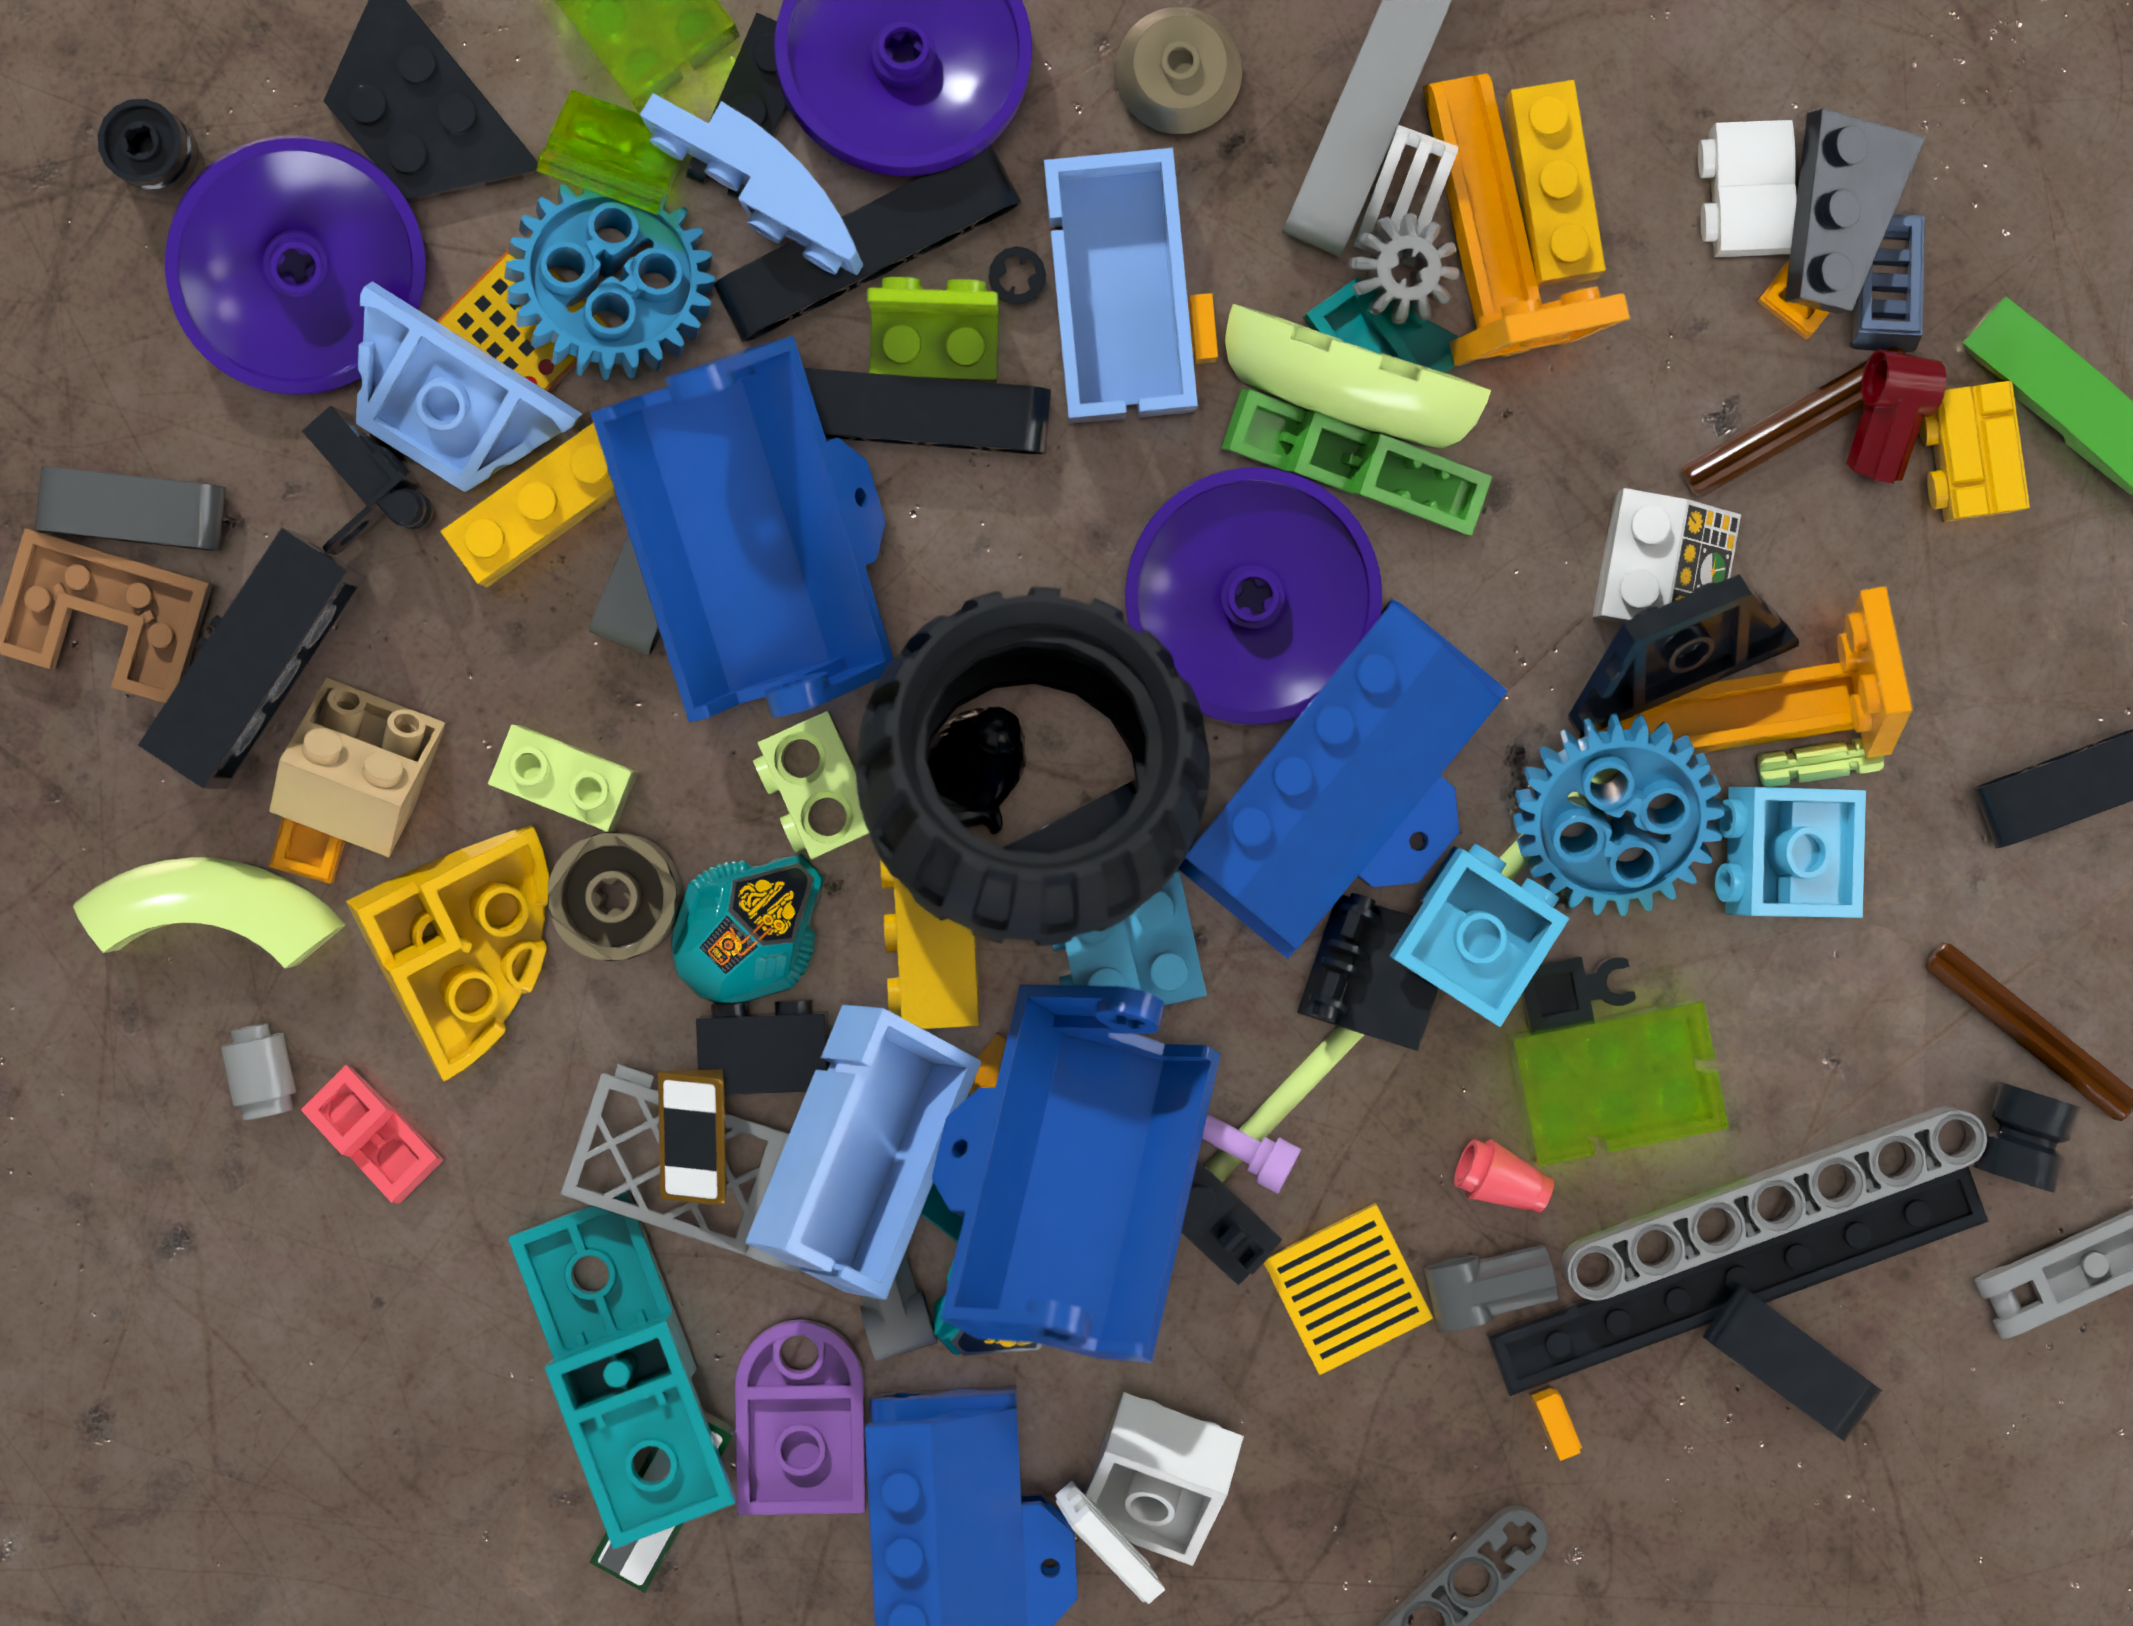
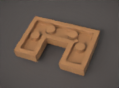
[0,528,213,704]

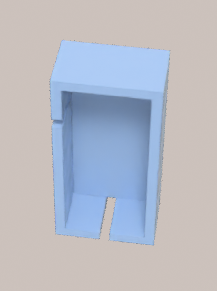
[1044,148,1198,424]
[745,1005,982,1300]

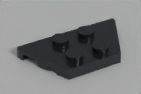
[323,0,543,203]
[1568,574,1799,739]

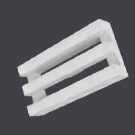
[1354,125,1459,267]
[1055,1481,1166,1604]

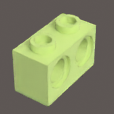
[753,710,869,859]
[488,724,639,832]

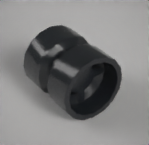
[98,99,198,194]
[1974,1082,2082,1193]

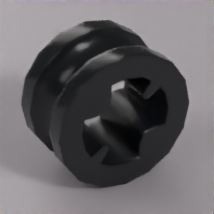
[988,246,1046,305]

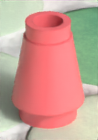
[1454,1139,1554,1214]

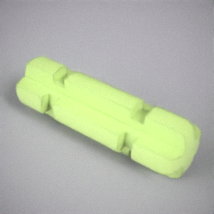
[1757,738,1884,787]

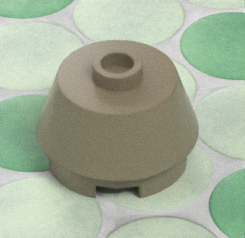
[1115,7,1243,134]

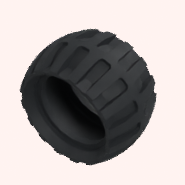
[856,587,1210,946]

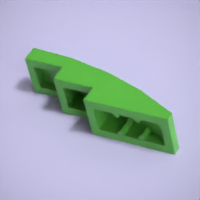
[1963,296,2133,496]
[1221,389,1493,536]

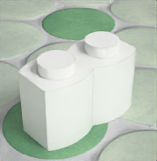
[1698,120,1797,257]

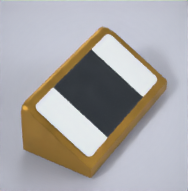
[658,1069,726,1205]

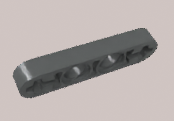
[1377,1505,1548,1626]

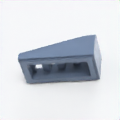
[1852,214,1925,352]

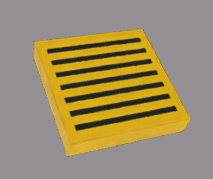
[1264,1203,1434,1376]

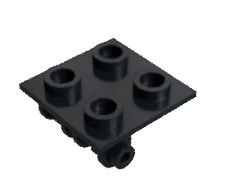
[1297,893,1439,1052]

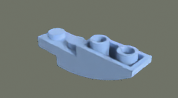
[640,93,863,276]

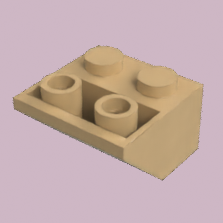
[269,677,445,857]

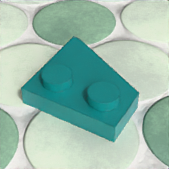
[1303,277,1463,373]

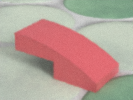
[301,1065,444,1205]

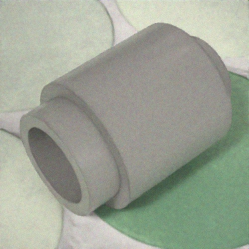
[220,1023,296,1120]

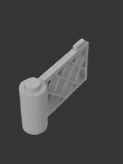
[560,1064,805,1274]

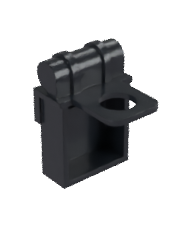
[302,405,434,555]

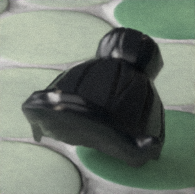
[925,706,1026,834]

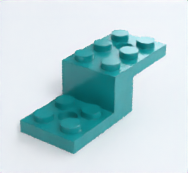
[508,1190,737,1549]

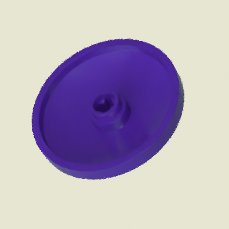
[775,0,1032,176]
[165,135,426,395]
[1125,467,1382,725]

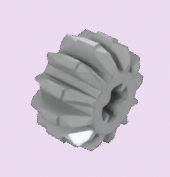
[1349,213,1460,324]

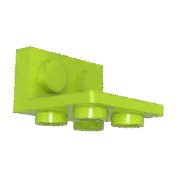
[867,277,1000,382]

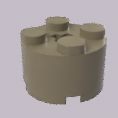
[548,832,683,961]

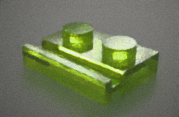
[537,89,684,215]

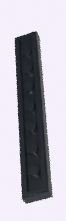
[1486,1166,1989,1396]

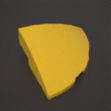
[346,825,549,1082]

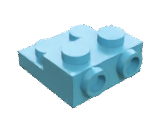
[1715,787,1866,918]
[1389,843,1570,1027]
[1052,871,1207,1005]

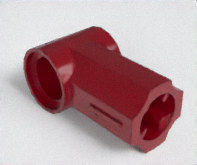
[1846,349,1947,484]

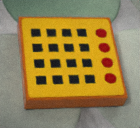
[436,236,614,393]

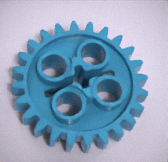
[504,175,715,380]
[1513,713,1725,916]

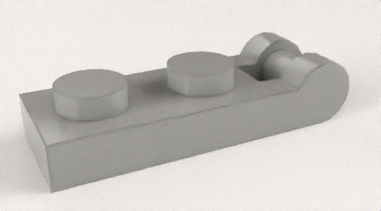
[1975,1209,2133,1339]

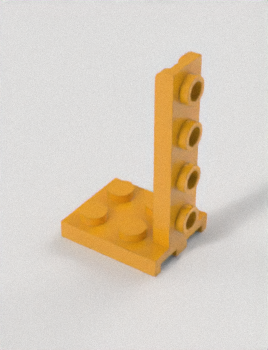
[1422,73,1630,367]
[1600,586,1912,759]

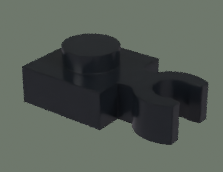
[1522,956,1636,1032]

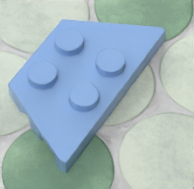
[356,281,582,492]

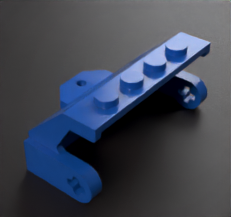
[590,336,894,722]
[1178,598,1508,959]
[931,984,1221,1363]
[865,1386,1078,1626]

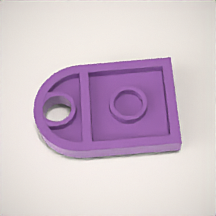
[735,1319,866,1515]

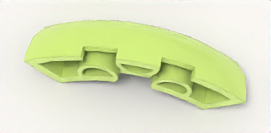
[1225,304,1491,449]
[73,857,346,968]

